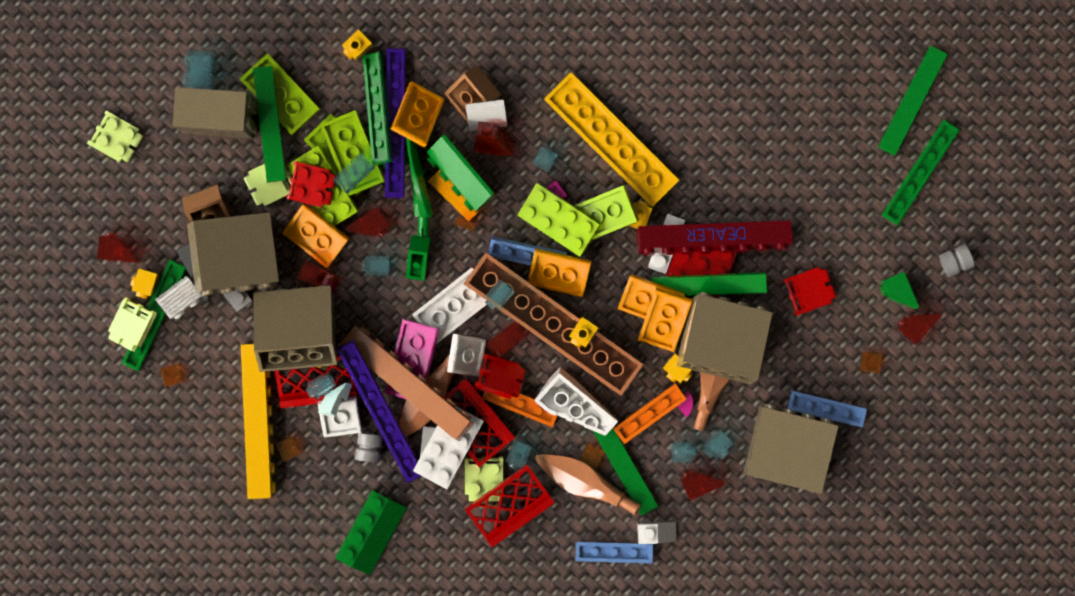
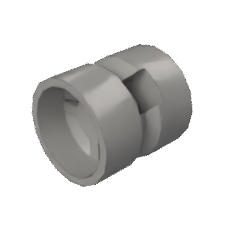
[939,244,974,277]
[355,433,383,463]

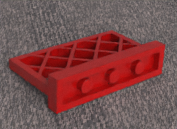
[275,354,357,408]
[443,379,515,467]
[464,464,555,547]

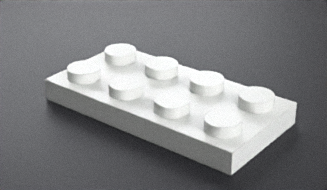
[412,268,489,344]
[413,406,484,489]

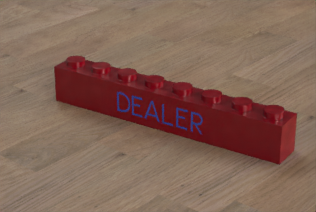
[636,220,793,256]

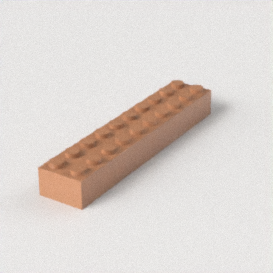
[464,253,644,396]

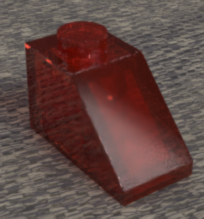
[475,122,515,157]
[345,207,391,238]
[97,233,139,263]
[296,260,341,294]
[896,313,941,345]
[485,321,527,357]
[680,470,725,501]

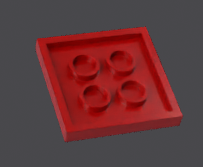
[665,250,738,299]

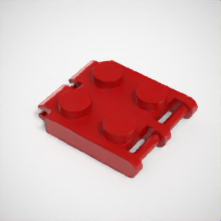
[286,161,337,207]
[783,267,837,316]
[475,354,526,399]

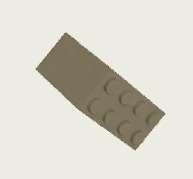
[173,87,258,139]
[187,212,279,296]
[253,286,337,372]
[676,292,772,384]
[743,404,838,494]

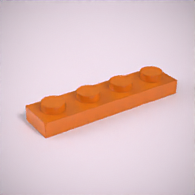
[613,383,687,444]
[482,391,557,427]

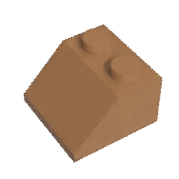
[444,65,501,122]
[182,185,231,222]

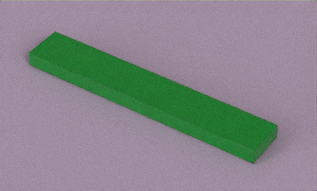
[877,46,948,156]
[363,51,392,166]
[253,66,287,183]
[881,119,960,226]
[121,259,187,372]
[650,272,767,296]
[592,428,658,516]

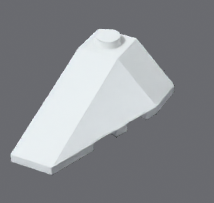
[534,367,618,436]

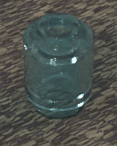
[306,373,336,399]

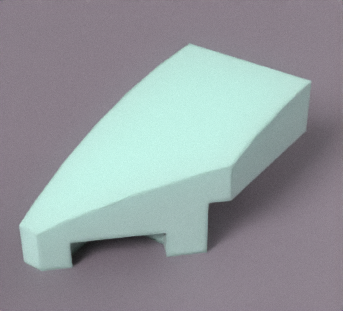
[318,383,352,416]

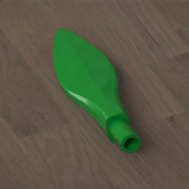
[406,138,433,236]

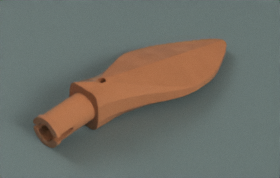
[399,355,454,437]
[693,372,730,431]
[535,454,641,515]

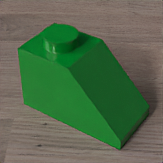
[406,235,431,281]
[879,272,919,309]

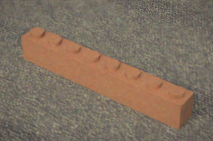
[340,326,474,442]

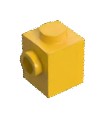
[342,29,373,61]
[628,200,652,229]
[131,269,160,299]
[569,317,598,348]
[663,354,693,383]

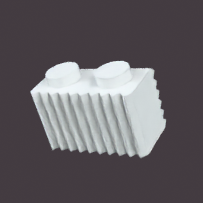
[155,276,202,319]

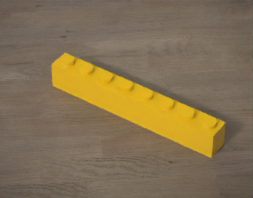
[241,344,276,499]

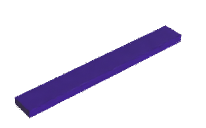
[385,49,406,198]
[337,340,421,483]

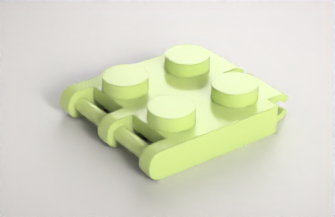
[87,110,143,163]
[244,163,295,207]
[108,297,157,352]
[465,456,503,501]

